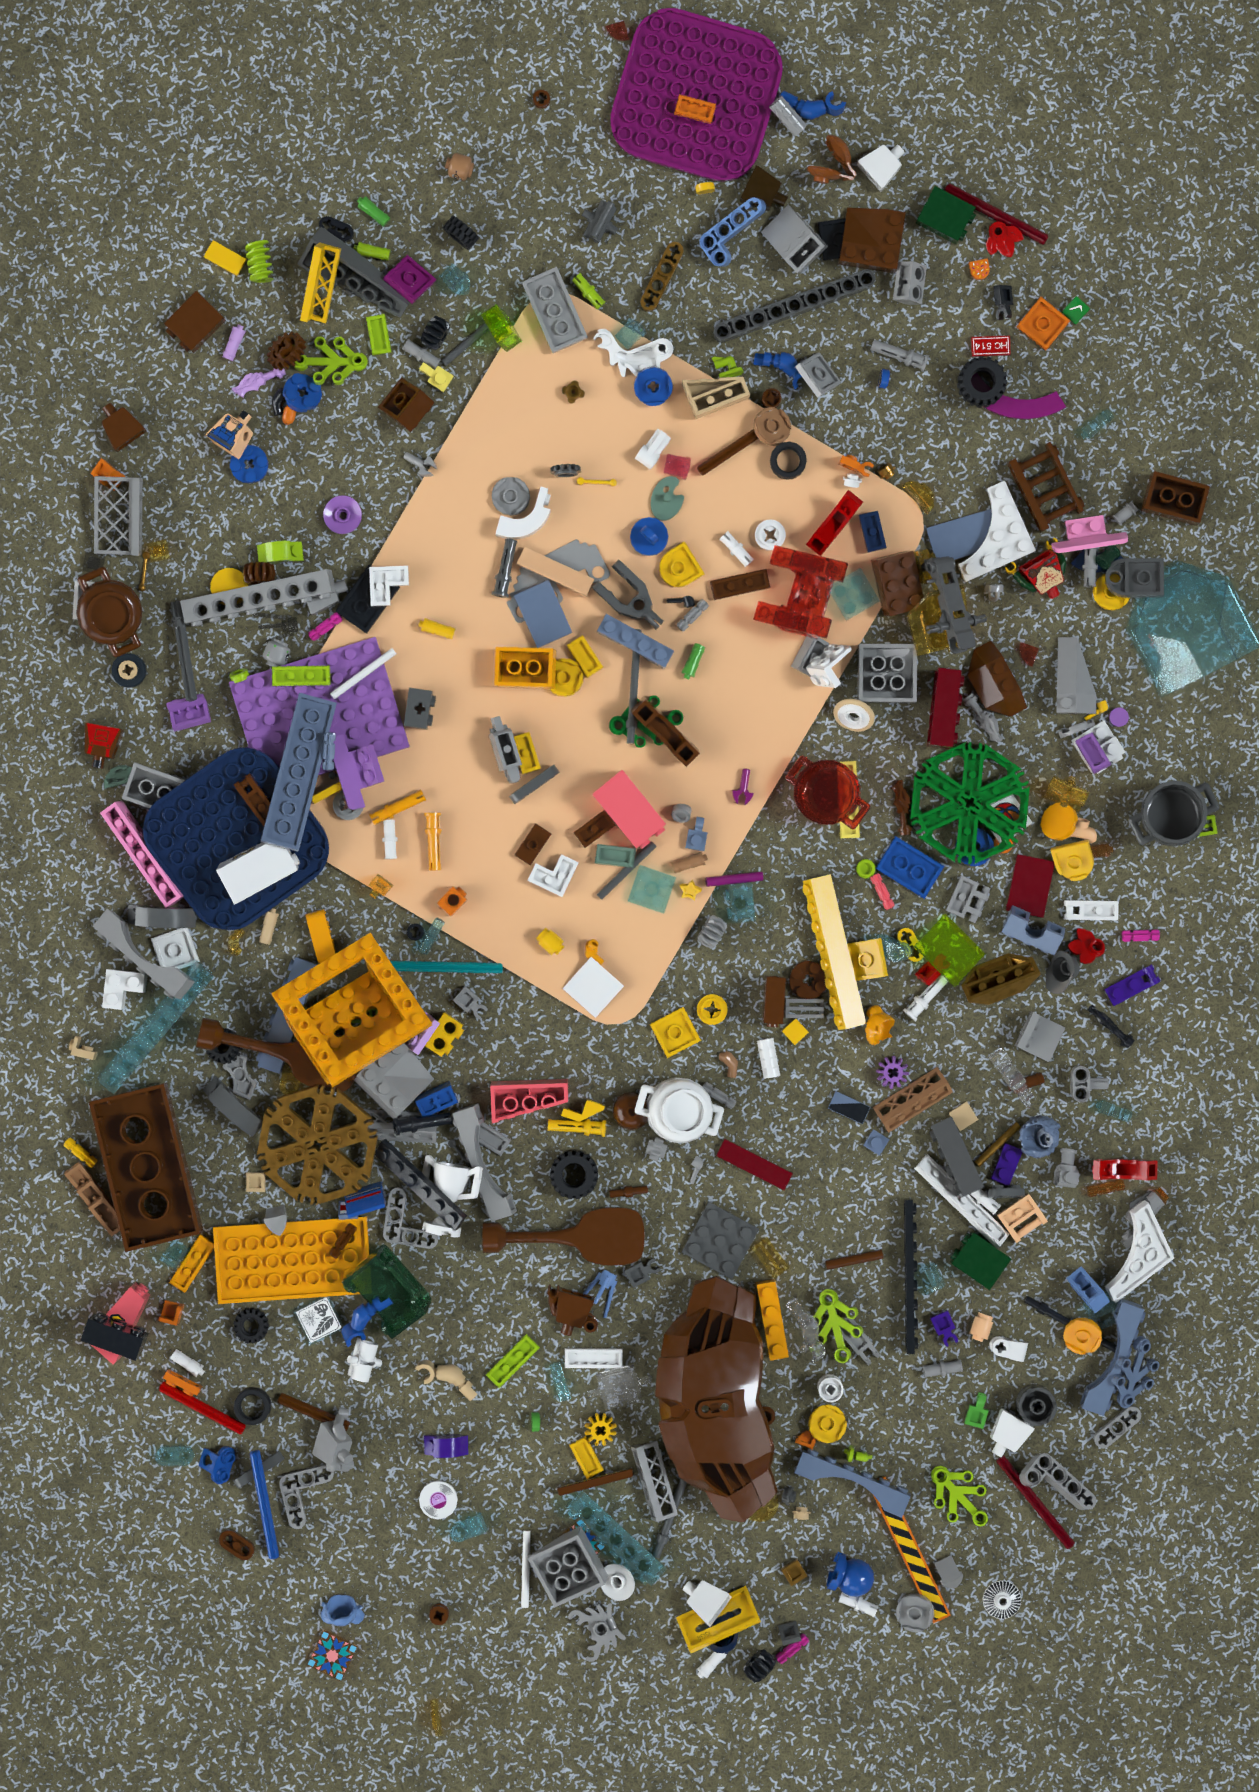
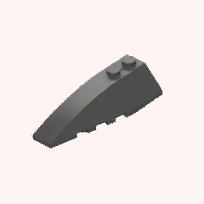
[298,227,409,317]

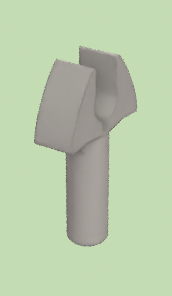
[404,452,437,477]

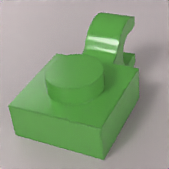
[964,1392,988,1429]

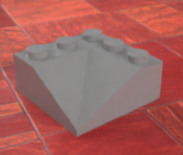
[857,644,917,703]
[354,1043,434,1119]
[528,1526,608,1608]

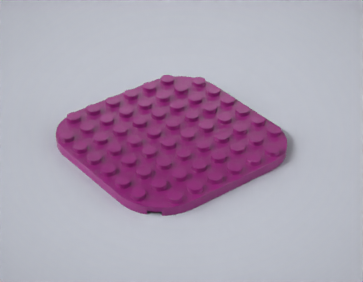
[610,8,783,182]

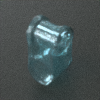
[876,934,912,962]
[450,1512,488,1542]

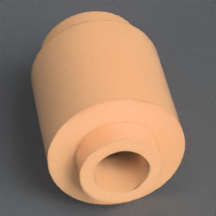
[970,1312,993,1342]

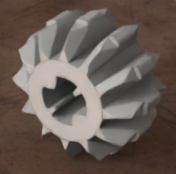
[698,915,727,949]

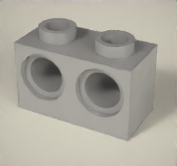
[893,261,927,305]

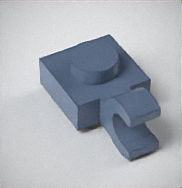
[685,817,708,851]

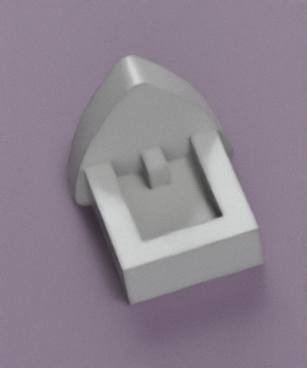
[264,1205,287,1236]
[934,1555,963,1588]

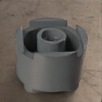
[1016,1384,1057,1426]

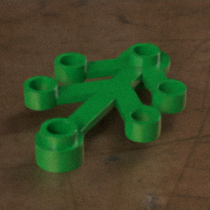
[609,696,684,748]

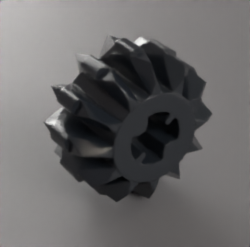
[421,316,450,350]
[743,1649,776,1683]

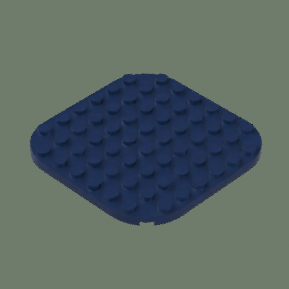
[143,747,329,930]

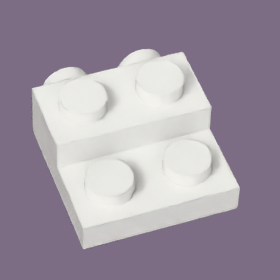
[1071,720,1125,774]

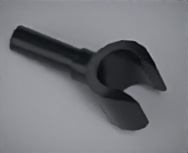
[667,596,695,608]

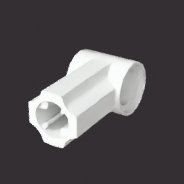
[635,429,671,470]

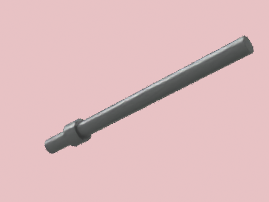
[626,629,642,744]
[653,1478,687,1558]

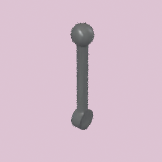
[448,1139,472,1168]

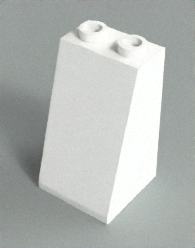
[216,842,300,905]

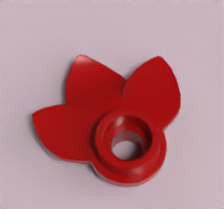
[986,221,1024,257]
[1067,928,1105,964]

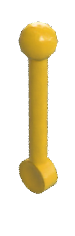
[577,477,617,486]

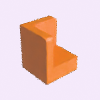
[158,1300,184,1326]

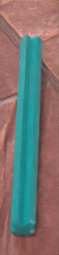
[390,961,503,973]

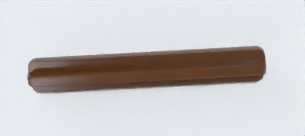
[697,429,759,476]
[277,1393,350,1431]

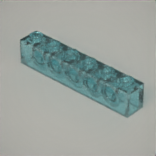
[565,1490,667,1586]

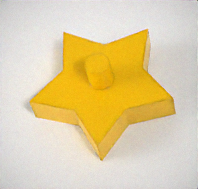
[680,879,702,901]

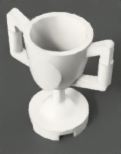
[422,1155,483,1237]

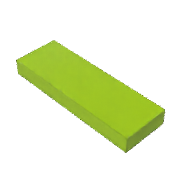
[272,666,331,686]
[486,1334,540,1388]

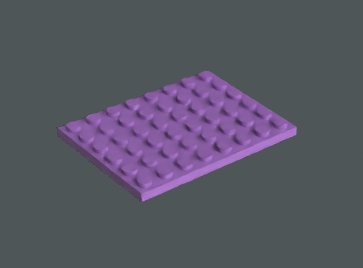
[229,637,410,776]

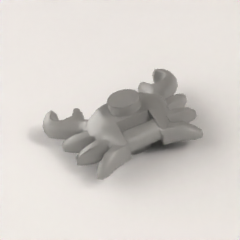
[568,1603,626,1662]

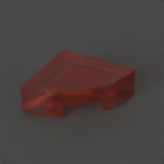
[605,21,629,41]
[1019,642,1039,667]

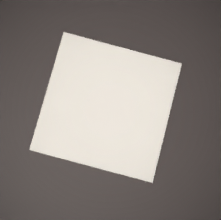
[563,957,624,1018]

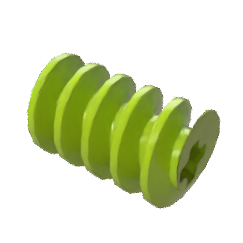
[245,240,274,283]

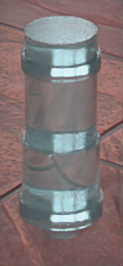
[1081,409,1114,439]
[1095,1099,1132,1122]

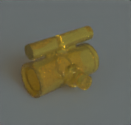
[1043,776,1089,812]

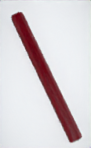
[944,183,1048,245]
[996,1455,1075,1549]

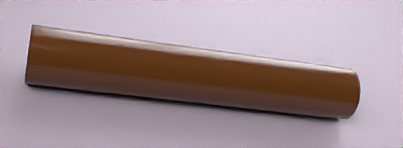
[825,1249,884,1270]

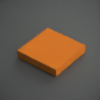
[1016,297,1071,351]

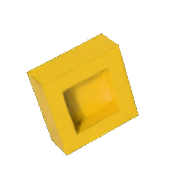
[782,1018,809,1045]

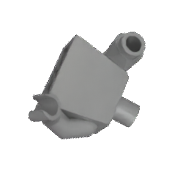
[312,1407,354,1473]

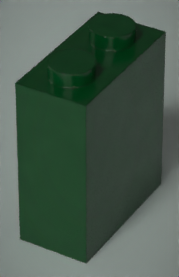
[916,186,976,244]
[950,1231,1011,1290]

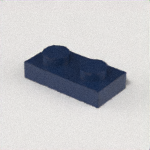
[859,511,887,553]

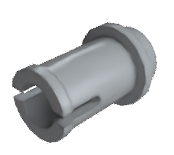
[1113,502,1138,525]

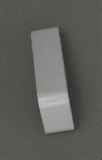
[1019,1453,1096,1510]

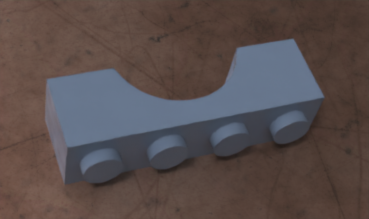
[597,614,674,669]

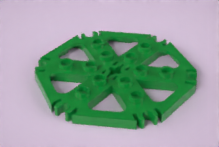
[910,742,1030,865]

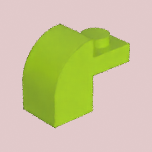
[257,540,304,564]

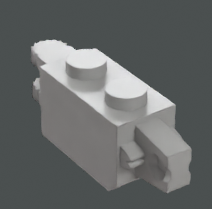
[489,716,522,784]

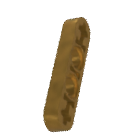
[640,242,683,312]

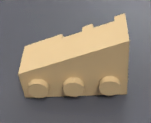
[682,377,750,419]

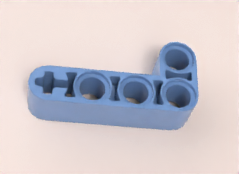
[700,197,766,267]

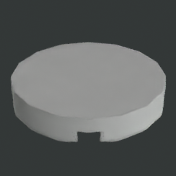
[492,477,530,516]
[896,1593,935,1632]

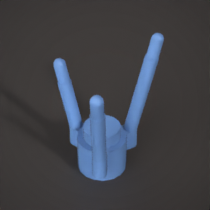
[583,1269,617,1318]

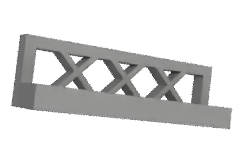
[363,1109,437,1143]
[631,1441,678,1522]

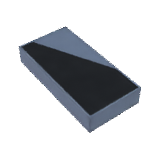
[828,1091,870,1124]

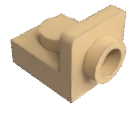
[69,1036,97,1060]

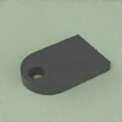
[1105,558,1164,598]

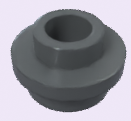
[782,1486,797,1506]

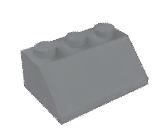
[122,762,185,808]

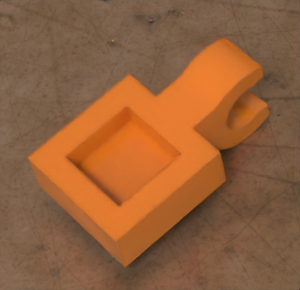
[838,454,874,478]

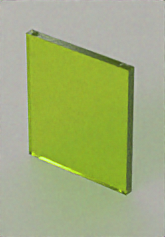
[914,914,985,987]

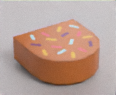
[968,258,990,280]

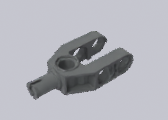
[592,559,664,630]

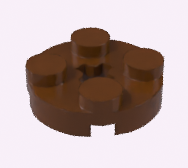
[789,961,826,999]

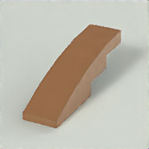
[64,1161,120,1236]

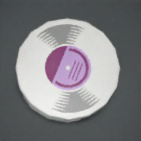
[419,1480,458,1519]

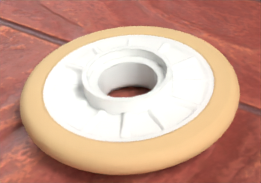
[833,699,875,732]

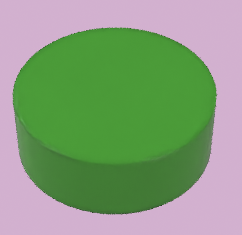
[531,1412,540,1432]

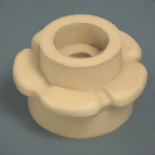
[792,1507,811,1520]

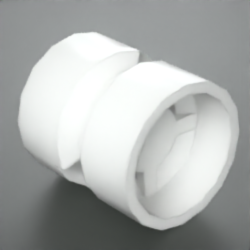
[817,1374,843,1402]

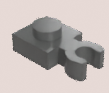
[624,1258,661,1288]

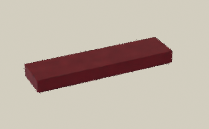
[716,1138,793,1190]

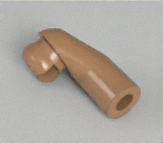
[719,1051,738,1078]

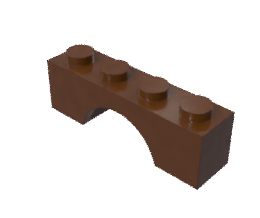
[631,696,700,767]

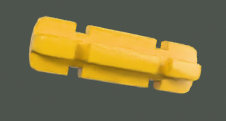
[63,1138,97,1168]

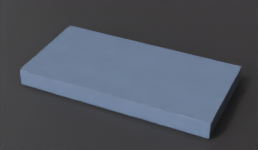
[926,509,992,560]

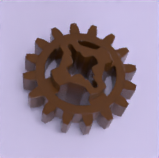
[267,331,306,371]

